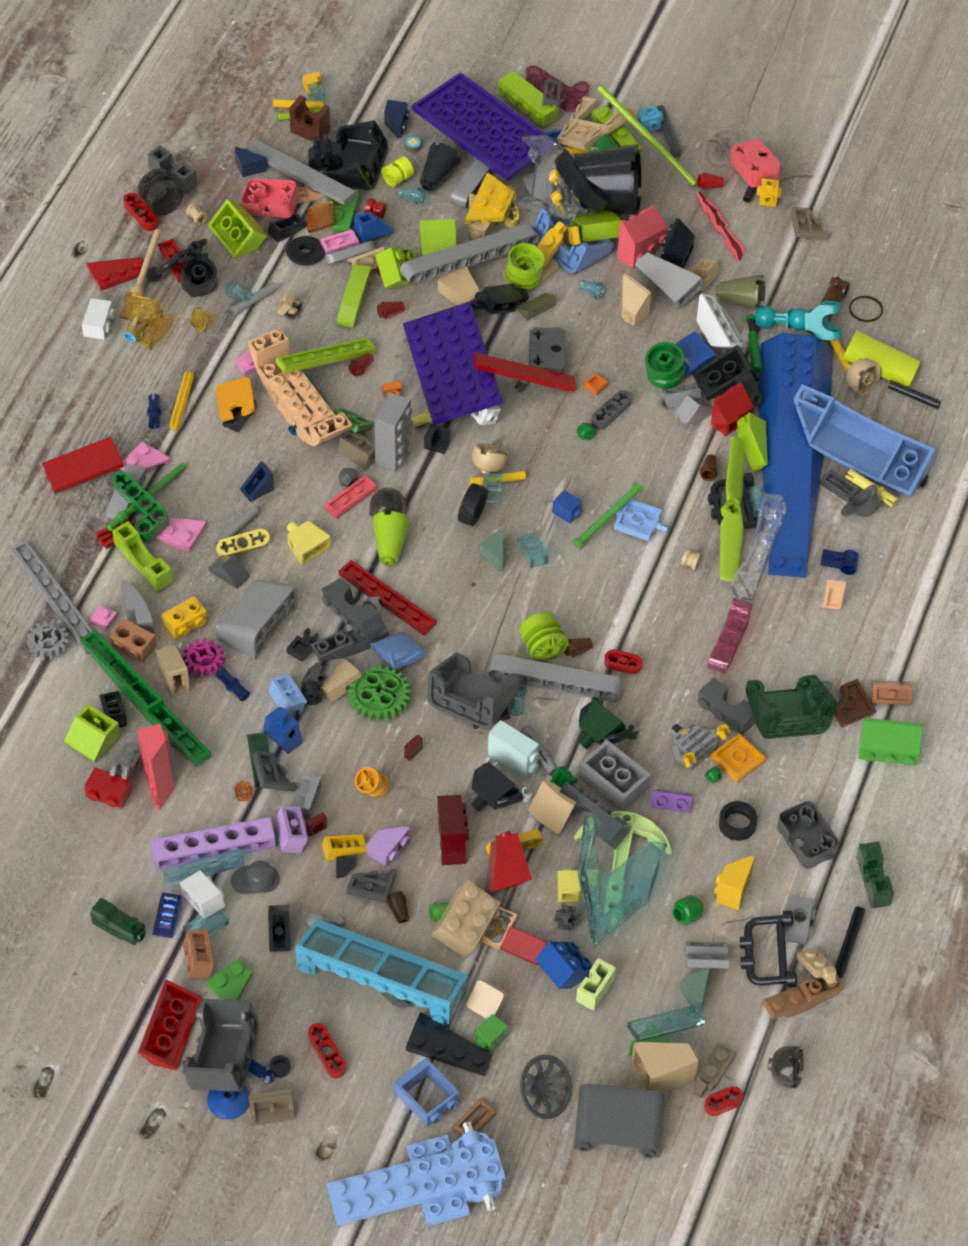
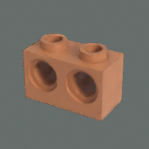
[110,619,157,662]
[183,930,214,979]

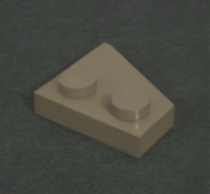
[790,207,829,239]

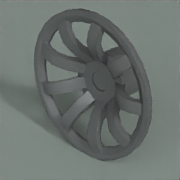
[520,1054,572,1119]

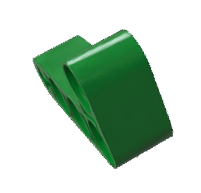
[112,471,169,542]

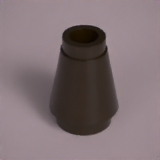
[387,891,409,923]

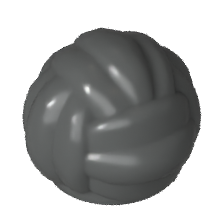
[339,468,358,488]

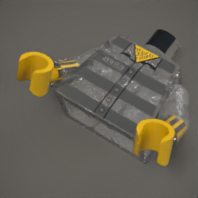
[546,169,588,221]

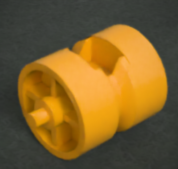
[355,767,389,798]

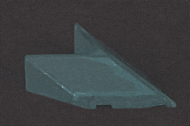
[578,816,667,947]

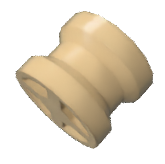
[681,548,703,571]

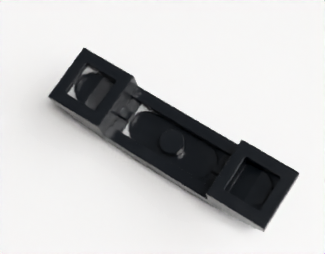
[555,149,610,213]

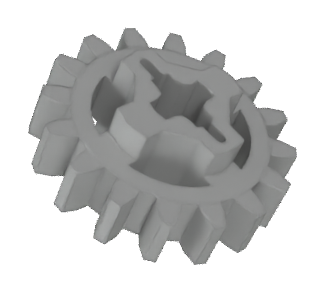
[27,621,69,660]

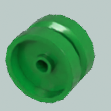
[645,342,686,389]

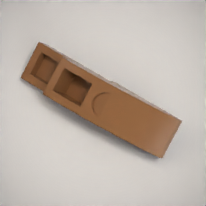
[762,974,845,1020]

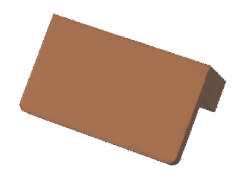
[871,680,912,705]

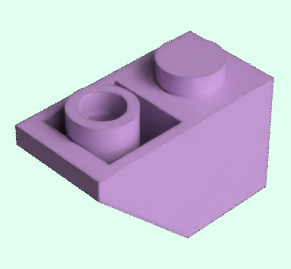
[366,826,411,867]

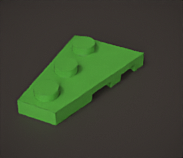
[327,190,360,232]

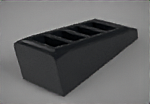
[268,214,307,242]
[99,691,127,728]

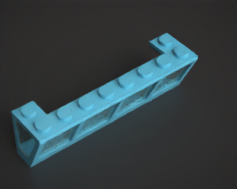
[295,918,469,1026]

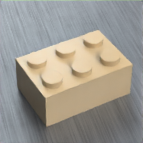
[431,879,501,958]

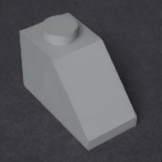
[675,395,713,425]

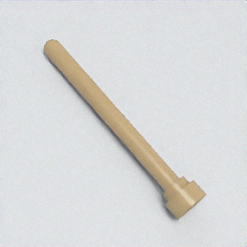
[129,229,161,301]

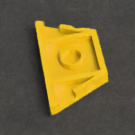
[465,173,515,224]

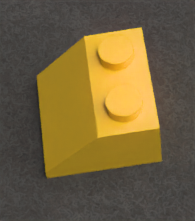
[714,856,755,910]

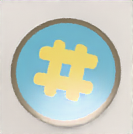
[404,136,421,152]

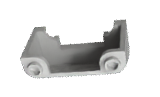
[215,580,298,659]

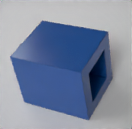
[552,490,582,524]

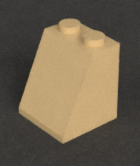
[631,1042,700,1093]

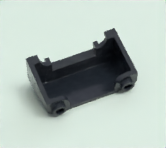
[322,120,388,190]

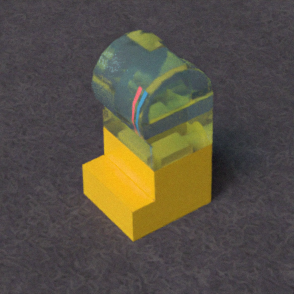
[303,71,326,102]

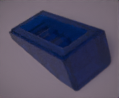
[153,892,182,938]

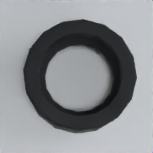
[719,801,758,841]

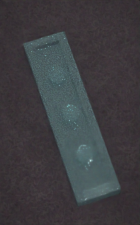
[163,850,244,887]
[627,1006,705,1042]

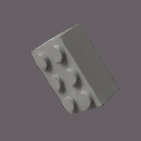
[579,740,651,811]

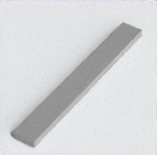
[245,139,356,205]
[10,540,93,655]

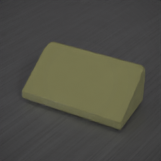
[517,293,556,321]

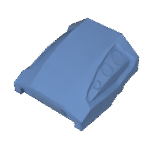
[370,632,426,670]

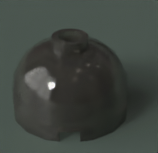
[369,487,407,518]
[768,1045,804,1089]

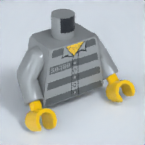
[670,723,731,771]

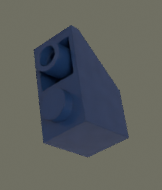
[384,100,410,138]

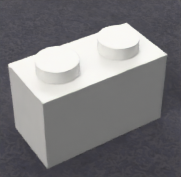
[82,298,115,339]
[179,870,225,919]

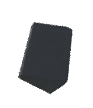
[222,399,257,432]

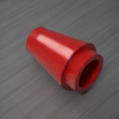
[697,172,724,190]

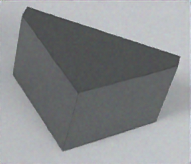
[208,554,249,589]

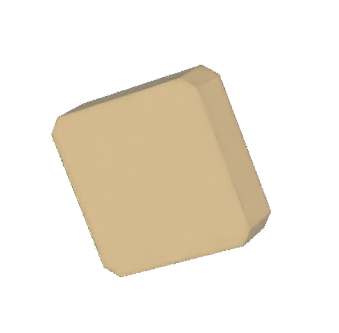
[466,979,507,1019]

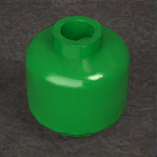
[672,895,703,925]

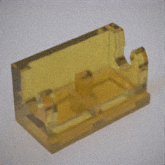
[136,310,173,350]

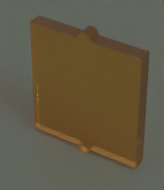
[307,201,335,233]

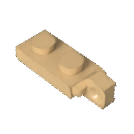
[797,948,837,984]

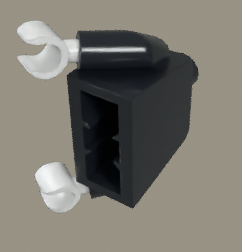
[471,758,533,812]

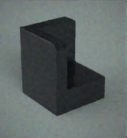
[424,424,451,454]

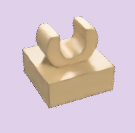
[277,291,299,315]

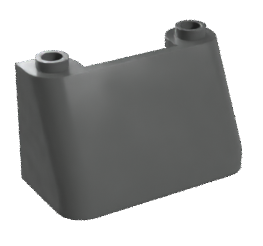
[428,652,520,729]
[574,1084,665,1159]

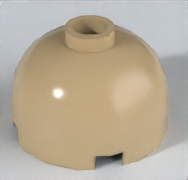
[846,358,881,396]
[471,443,509,475]

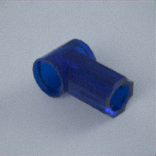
[820,549,859,575]

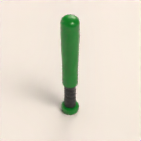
[745,314,763,372]

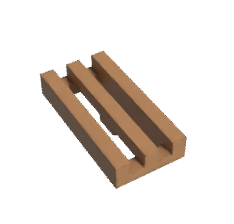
[452,1098,496,1137]

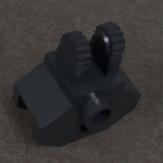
[308,134,343,170]

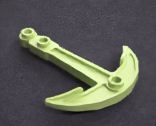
[574,811,672,919]

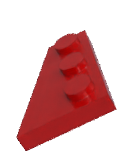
[86,257,144,291]

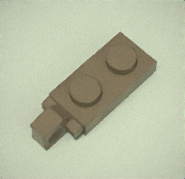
[694,1043,736,1098]

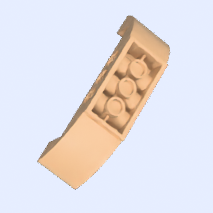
[248,327,352,446]

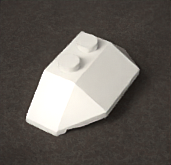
[696,293,744,349]

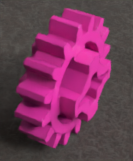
[182,638,225,678]

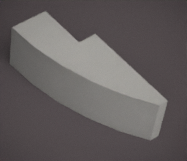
[105,463,146,520]
[121,579,154,633]

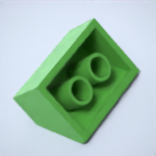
[858,718,923,765]

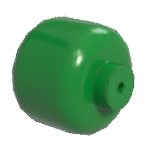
[576,422,597,440]

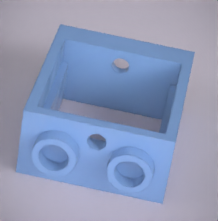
[394,1058,460,1127]

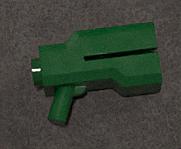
[90,898,146,945]

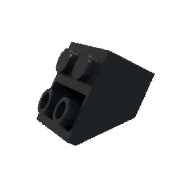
[661,218,695,269]

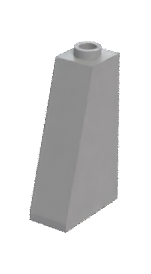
[635,252,705,310]

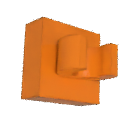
[381,381,402,398]

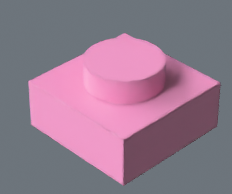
[90,605,117,630]

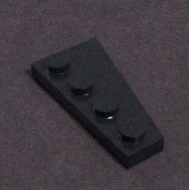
[406,1012,492,1076]

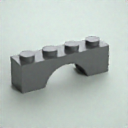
[322,578,384,638]
[560,782,630,850]

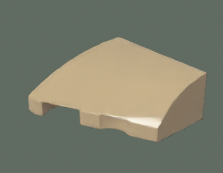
[685,259,721,291]
[321,659,362,702]

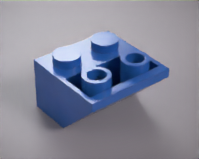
[535,941,592,989]

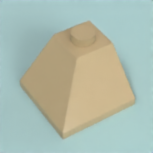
[621,273,651,327]

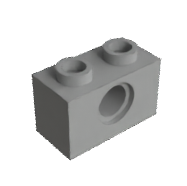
[785,896,816,945]

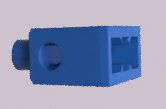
[263,707,303,754]

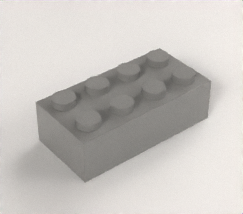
[375,392,412,472]

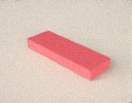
[324,475,378,519]

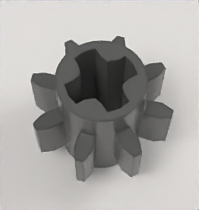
[554,905,580,931]

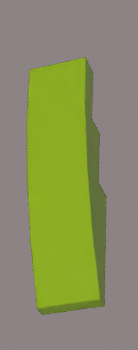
[336,264,372,328]

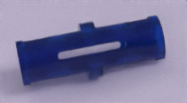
[147,394,161,429]
[216,668,250,702]

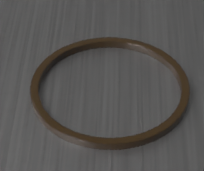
[849,296,883,322]

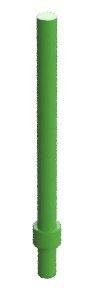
[106,463,186,531]

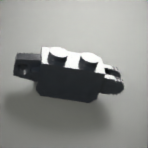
[471,284,529,314]

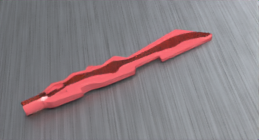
[696,191,745,262]

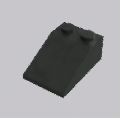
[692,345,759,400]

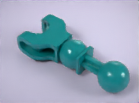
[755,301,842,340]

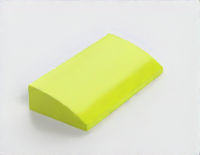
[843,330,921,387]

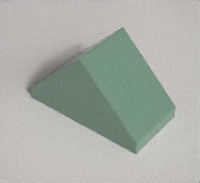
[480,529,503,571]
[680,968,710,1013]

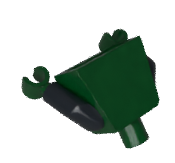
[578,696,639,750]

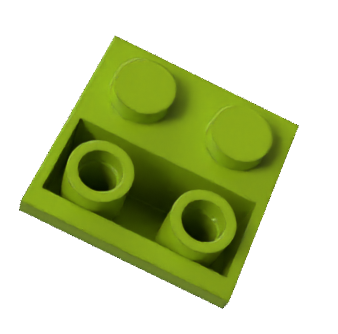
[375,247,420,289]
[64,704,120,762]

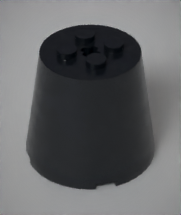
[571,144,642,215]

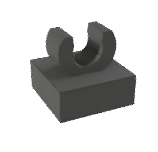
[301,663,327,688]

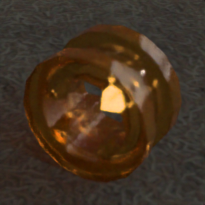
[234,781,252,802]

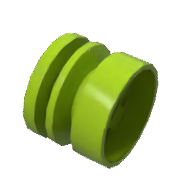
[505,243,545,291]
[519,611,569,662]

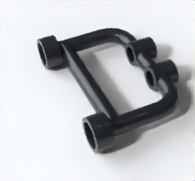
[147,238,208,282]
[708,472,765,531]
[739,910,797,988]

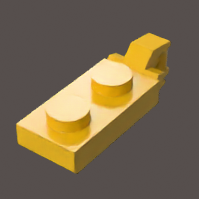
[537,221,567,269]

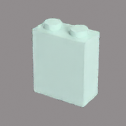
[488,720,539,779]

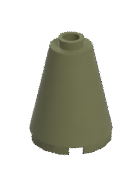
[715,275,766,310]

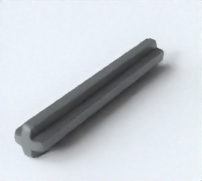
[657,105,681,157]

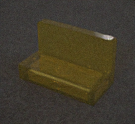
[120,291,161,327]

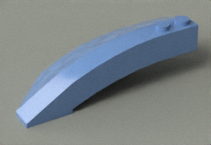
[793,384,937,497]

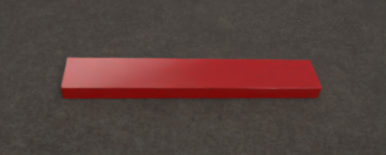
[473,352,577,392]
[338,560,437,636]

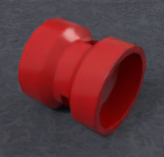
[364,198,387,219]

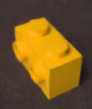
[162,596,208,640]

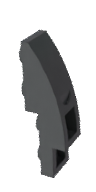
[310,621,389,661]

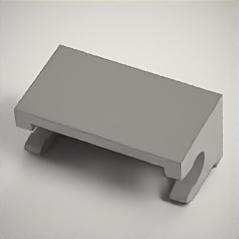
[291,774,322,819]

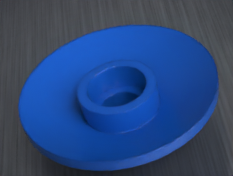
[207,1086,249,1120]

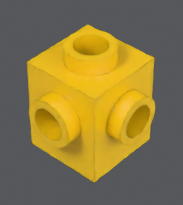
[757,178,782,207]

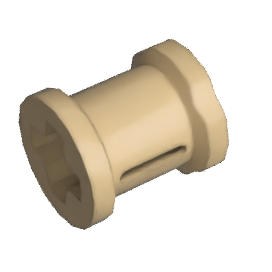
[186,203,208,226]

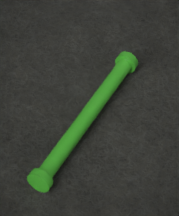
[573,482,643,549]

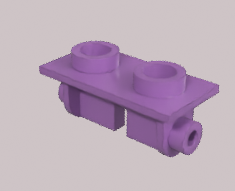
[650,788,692,813]

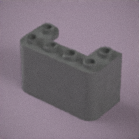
[181,999,259,1092]

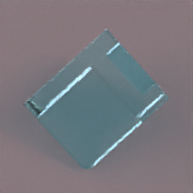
[483,473,502,502]

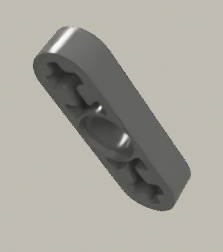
[592,390,632,429]

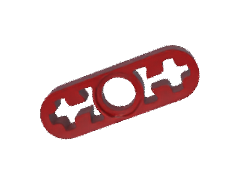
[123,193,158,231]
[308,1023,346,1078]

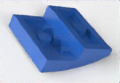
[676,331,716,378]

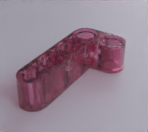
[525,65,590,113]
[707,597,752,674]

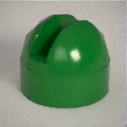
[704,765,722,783]

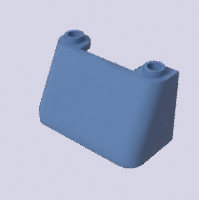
[533,204,615,273]

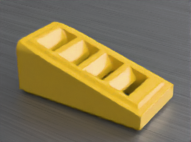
[322,834,367,861]

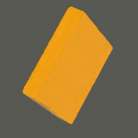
[710,733,766,783]

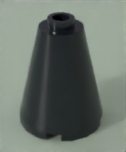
[420,142,461,191]

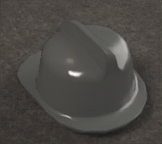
[841,485,882,517]
[231,861,280,894]

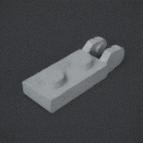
[110,743,141,780]

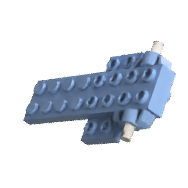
[327,1122,506,1226]

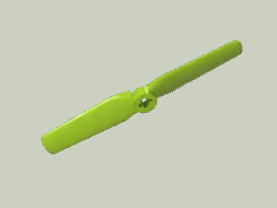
[720,436,744,582]

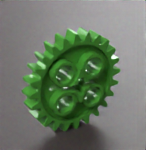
[348,665,411,722]

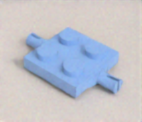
[607,499,669,541]

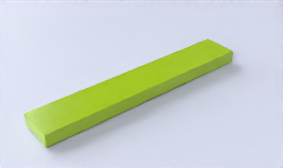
[275,337,377,374]

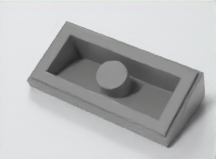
[661,383,701,408]

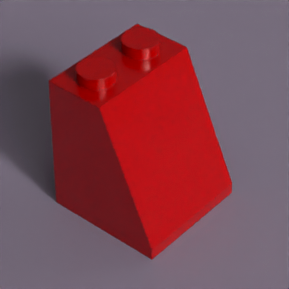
[485,831,532,894]

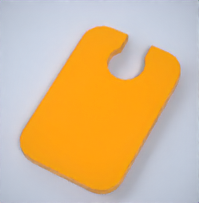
[216,377,255,421]

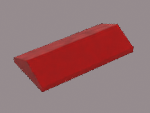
[138,979,203,1070]

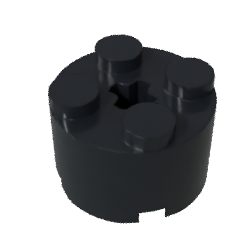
[180,255,217,297]

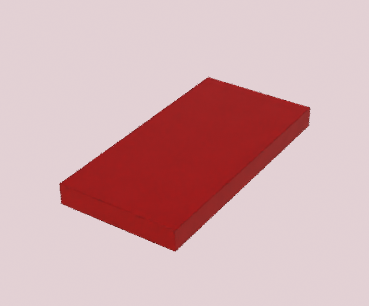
[42,437,124,494]

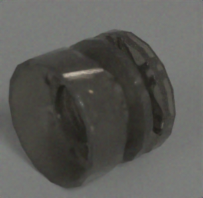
[138,169,183,216]

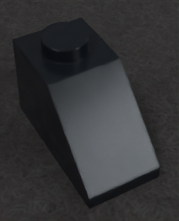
[268,905,290,952]

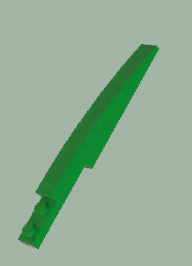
[80,630,212,767]

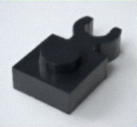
[286,628,318,662]

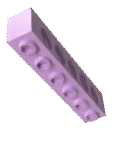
[151,817,276,871]

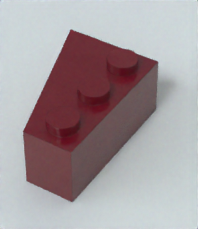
[437,795,469,865]

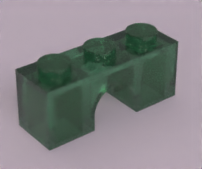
[856,841,894,908]

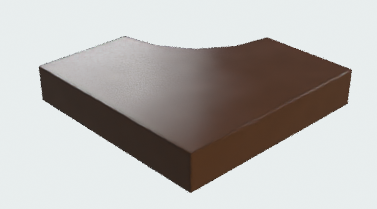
[833,679,876,727]

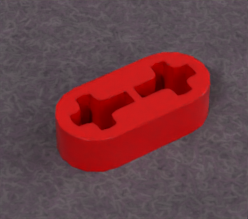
[704,1086,743,1116]

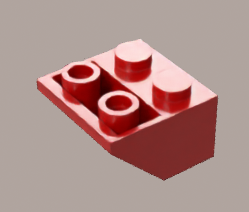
[711,383,754,436]

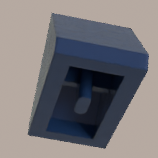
[234,147,267,177]
[240,461,274,501]

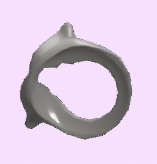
[353,597,382,616]

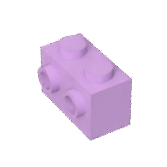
[274,806,308,853]

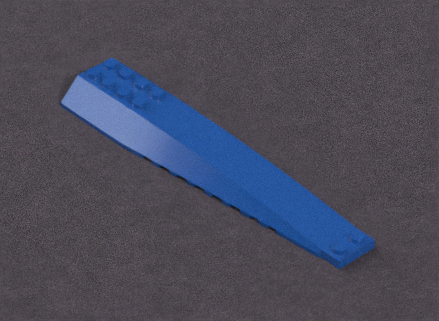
[758,333,833,578]

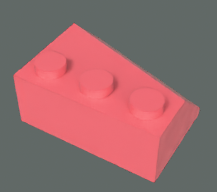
[617,205,668,268]
[137,724,174,811]

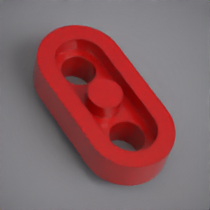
[604,649,642,674]

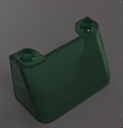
[745,675,837,739]

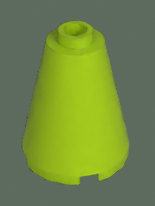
[372,511,410,566]

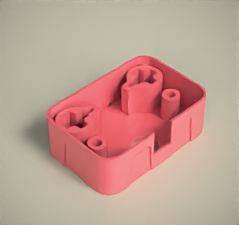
[731,139,781,187]
[241,178,300,218]

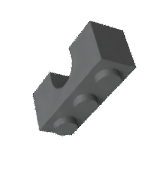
[147,145,197,194]
[697,678,759,735]

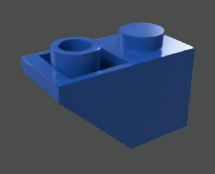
[354,212,394,242]

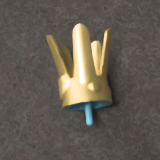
[123,316,146,342]

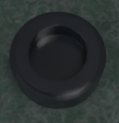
[269,1055,291,1078]

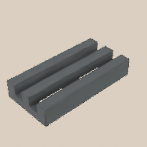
[542,79,562,107]
[819,469,861,503]

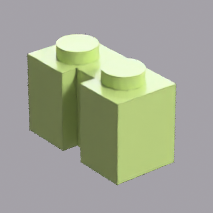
[576,958,616,1011]

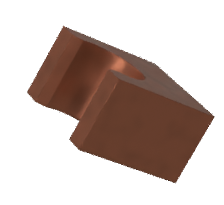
[289,95,330,141]

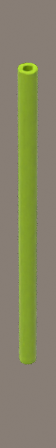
[597,85,697,186]

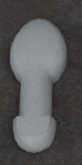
[304,913,345,929]

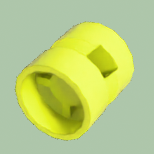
[382,156,414,187]

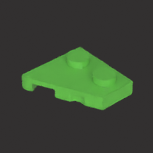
[334,408,373,433]
[206,958,252,1000]

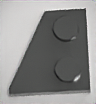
[252,751,297,792]
[347,869,396,903]

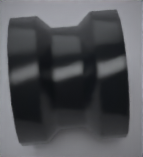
[301,681,322,705]

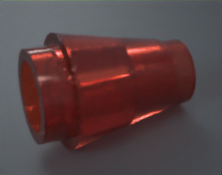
[377,301,405,319]
[348,353,374,376]

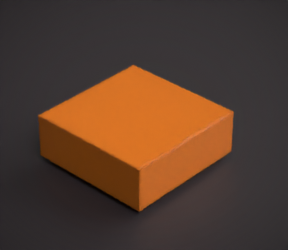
[583,373,609,396]

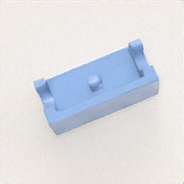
[268,673,307,717]

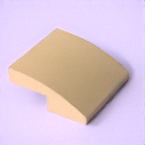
[528,779,576,835]

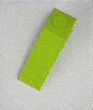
[737,412,768,473]

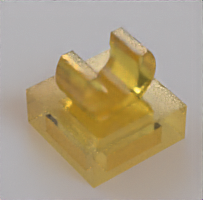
[189,307,212,333]

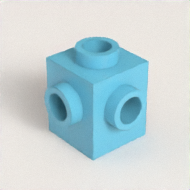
[637,105,664,132]

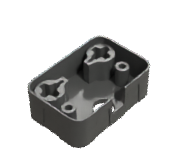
[529,327,565,374]
[777,801,839,869]

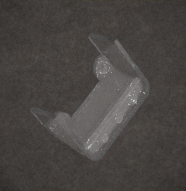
[513,135,570,214]

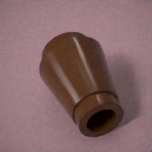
[699,454,718,481]
[564,638,593,657]

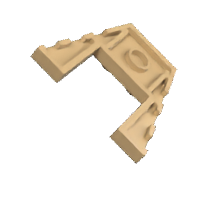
[557,96,638,150]

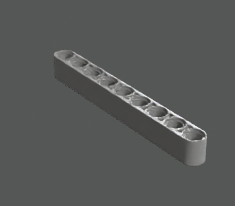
[400,223,540,284]

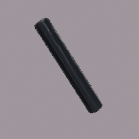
[835,906,865,978]

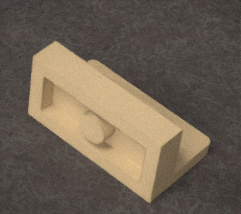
[346,247,384,270]

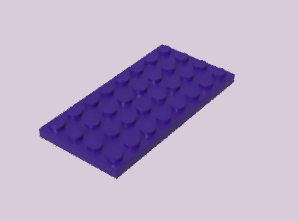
[412,72,557,181]
[403,302,503,425]

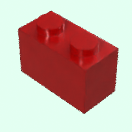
[84,767,132,809]

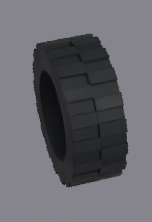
[458,483,488,527]

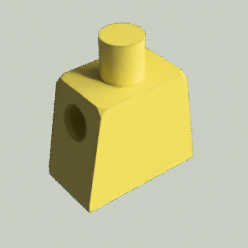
[287,521,331,566]

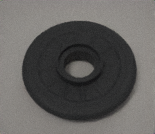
[286,236,325,266]

